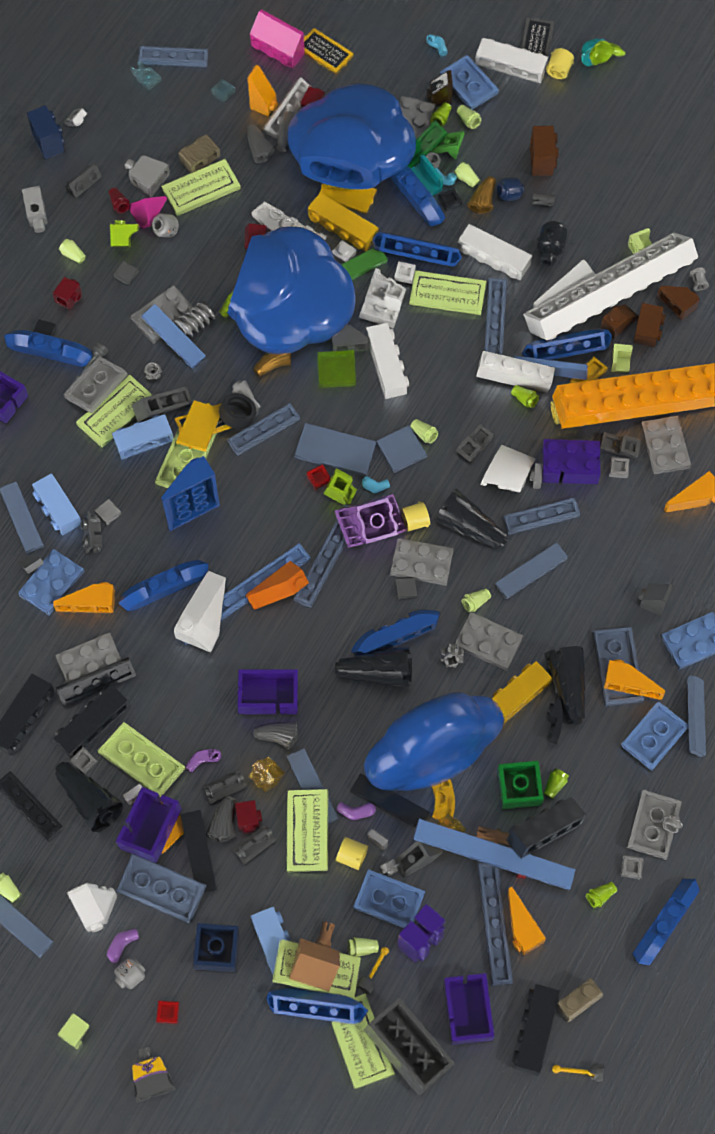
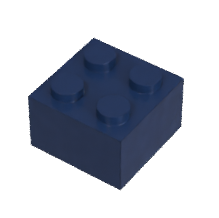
[27,105,65,159]
[193,923,240,972]

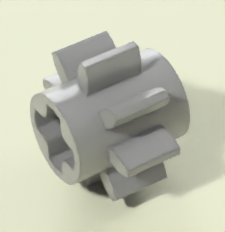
[440,643,464,668]

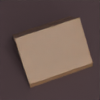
[289,939,340,992]

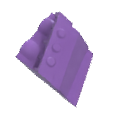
[335,494,407,548]

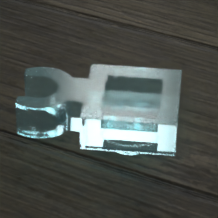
[131,61,162,91]

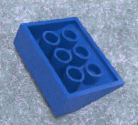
[161,456,220,531]

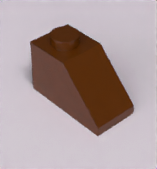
[657,286,700,321]
[600,305,639,340]

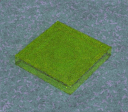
[317,350,356,388]

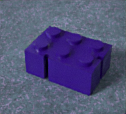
[0,371,28,424]
[542,439,600,484]
[238,669,298,714]
[116,787,182,863]
[397,904,446,964]
[443,973,495,1045]

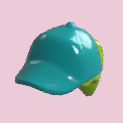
[581,38,626,66]

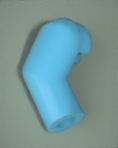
[426,34,448,56]
[435,168,457,186]
[362,477,390,493]

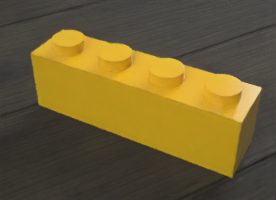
[308,192,379,252]
[492,661,552,723]

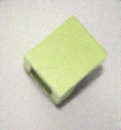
[628,228,652,254]
[611,344,632,373]
[58,1014,89,1049]

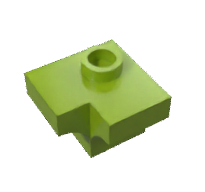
[110,221,139,246]
[323,468,357,505]

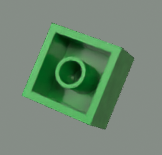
[497,761,544,810]

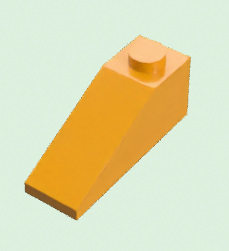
[248,65,278,117]
[664,471,715,513]
[53,582,115,613]
[604,659,665,700]
[507,887,546,955]

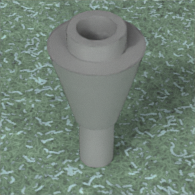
[232,380,261,411]

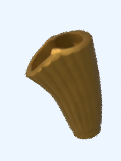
[467,176,497,214]
[253,353,291,377]

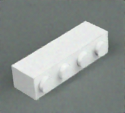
[476,38,548,83]
[458,224,532,280]
[366,323,409,399]
[476,351,555,394]

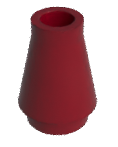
[109,188,130,213]

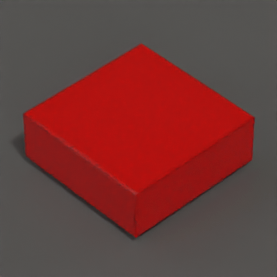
[306,464,331,490]
[156,1001,179,1024]

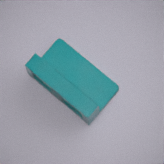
[411,154,443,196]

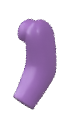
[185,749,221,773]
[336,802,376,820]
[107,928,139,963]

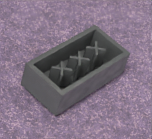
[364,998,455,1096]

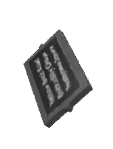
[521,18,554,57]

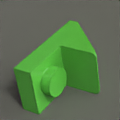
[431,131,465,160]

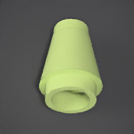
[457,105,481,129]
[454,162,480,188]
[59,239,86,264]
[410,419,438,444]
[461,588,491,612]
[0,872,21,903]
[347,937,379,957]

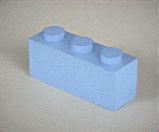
[112,414,174,460]
[32,473,81,536]
[251,907,291,975]

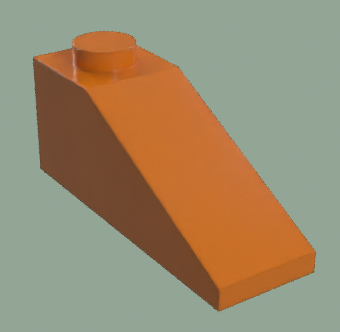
[245,561,309,610]

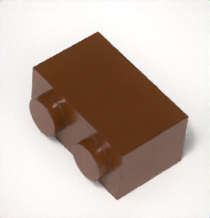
[633,303,666,347]

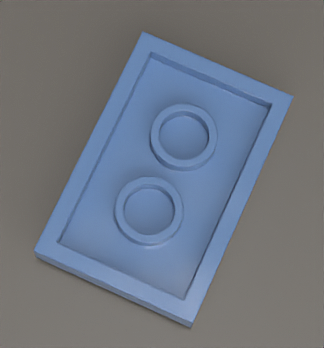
[440,55,499,110]
[18,549,85,616]
[661,612,715,670]
[621,701,689,771]
[353,869,425,928]

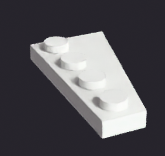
[252,202,326,240]

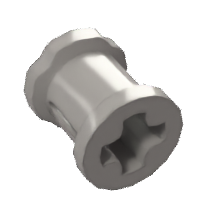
[689,267,709,291]

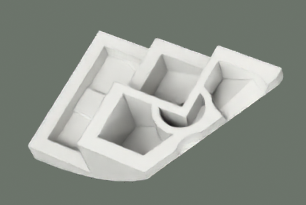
[359,268,406,328]
[480,445,536,492]

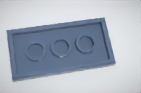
[294,423,377,477]
[592,627,645,706]
[116,854,207,923]

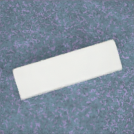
[261,77,311,139]
[533,259,595,308]

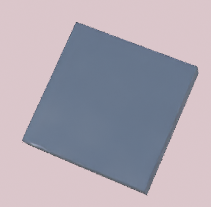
[376,426,427,473]

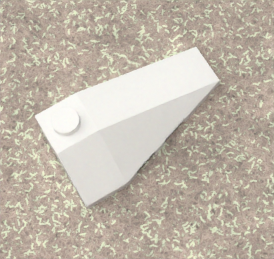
[174,571,226,653]
[67,883,117,933]

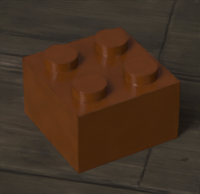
[530,125,559,176]

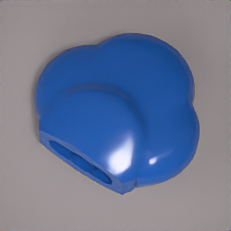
[287,84,416,189]
[227,226,355,354]
[364,692,504,791]

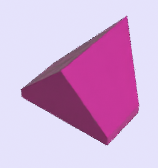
[129,196,167,229]

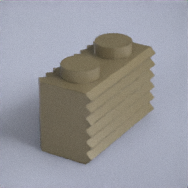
[179,134,220,173]
[556,978,603,1022]

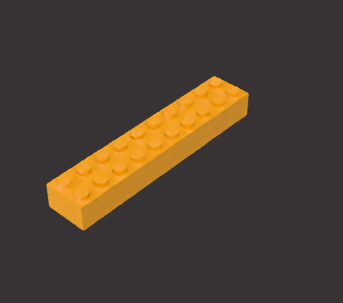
[552,363,715,429]

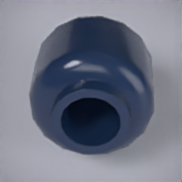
[497,178,524,201]

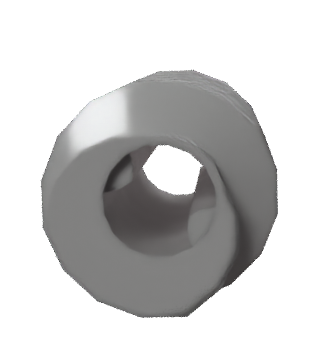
[174,301,216,337]

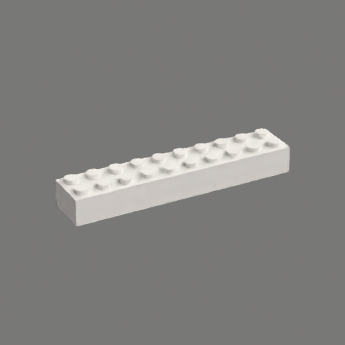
[523,232,698,340]

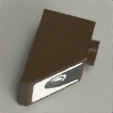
[426,70,453,106]

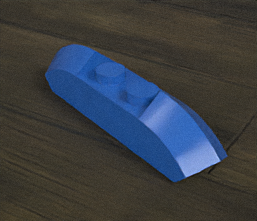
[390,166,445,226]
[372,232,462,267]
[522,329,612,360]
[4,330,93,367]
[118,560,208,611]
[351,610,440,655]
[632,879,700,966]
[266,989,368,1024]

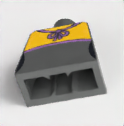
[132,1047,176,1102]

